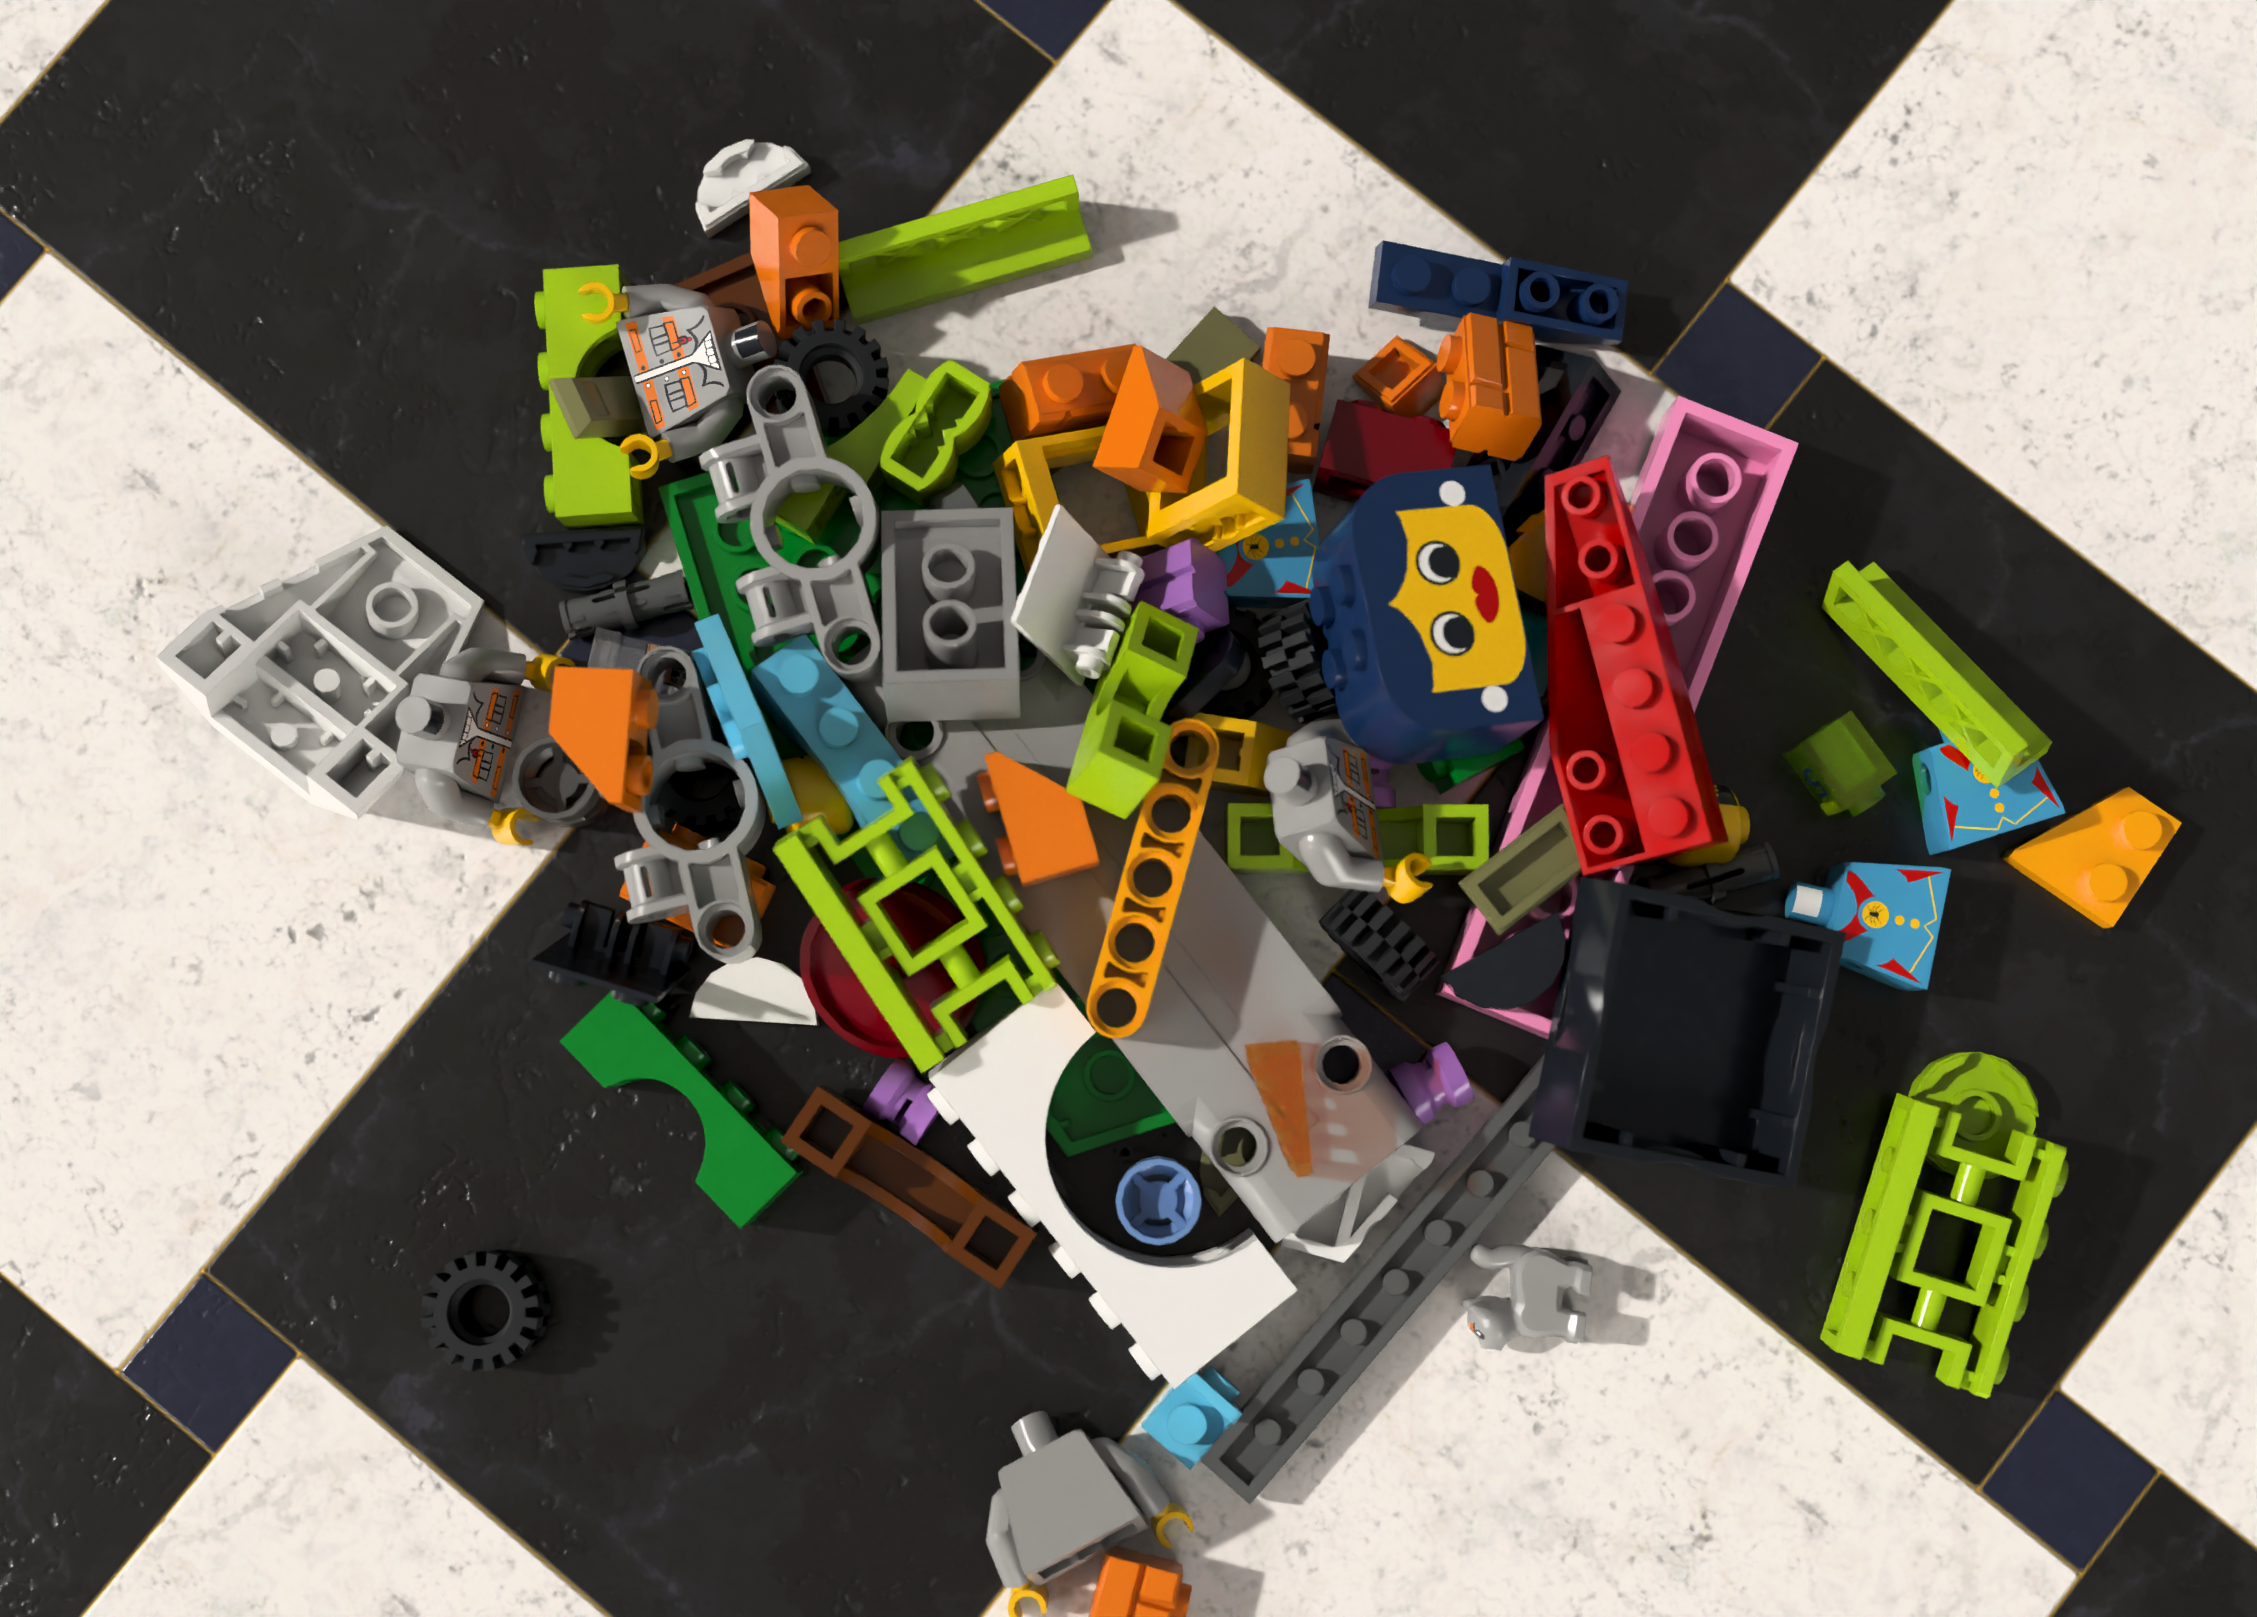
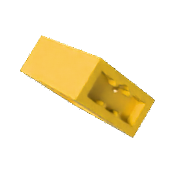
[1147,358,1290,553]
[992,426,1165,577]

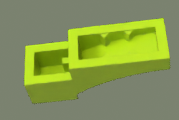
[775,369,927,545]

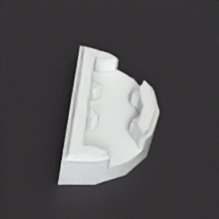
[696,139,812,239]
[689,957,820,1026]

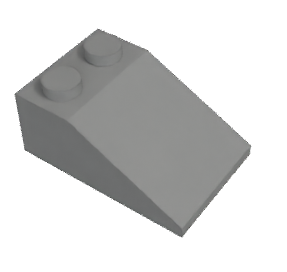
[881,507,1020,722]

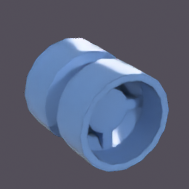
[1115,1155,1202,1245]

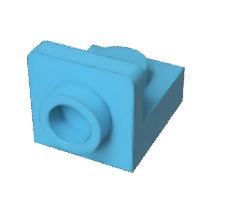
[1141,1366,1243,1470]

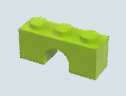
[1065,601,1199,819]

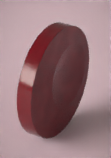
[800,877,986,1059]

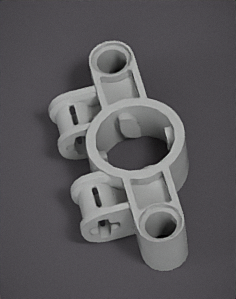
[699,365,883,683]
[598,646,766,964]

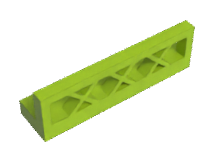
[839,174,1092,326]
[1822,561,2052,789]

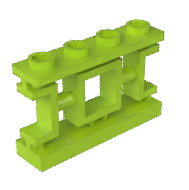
[773,755,1061,1073]
[1820,1093,2068,1399]

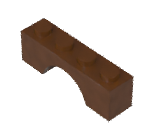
[781,1085,1040,1289]

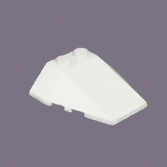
[156,526,484,820]

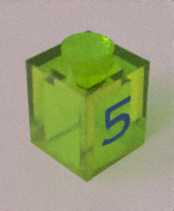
[1784,710,1897,816]

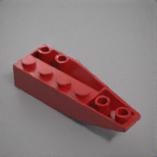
[1545,455,1729,876]

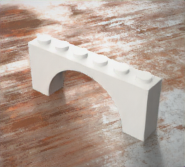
[927,983,1298,1389]

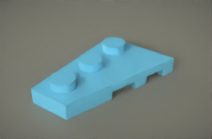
[692,614,803,829]

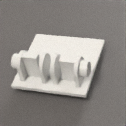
[1010,505,1145,686]

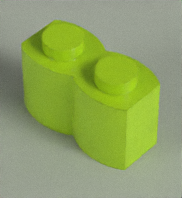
[880,359,993,508]

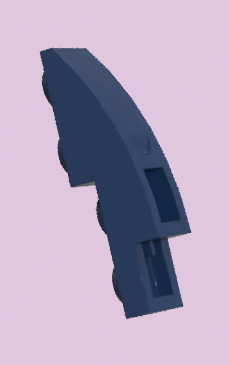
[1368,240,1628,344]

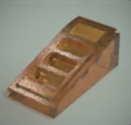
[1243,1040,1313,1178]

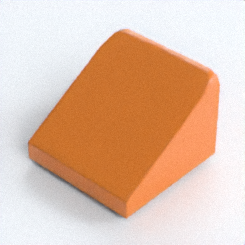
[1352,336,1446,418]

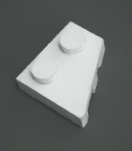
[1280,1144,1435,1263]

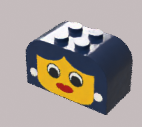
[1310,465,1544,764]

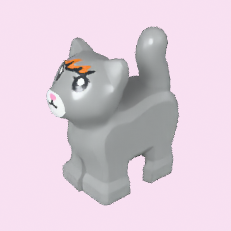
[1462,1243,1593,1352]

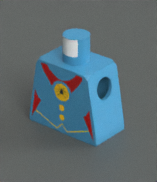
[1215,479,1320,609]
[1912,728,2066,855]
[1785,862,1951,992]

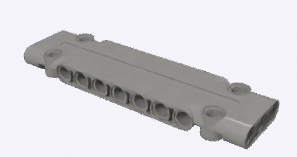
[836,630,1424,1243]

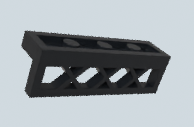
[1466,344,1622,548]

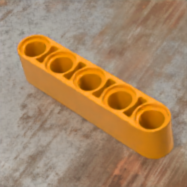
[1086,719,1219,1039]

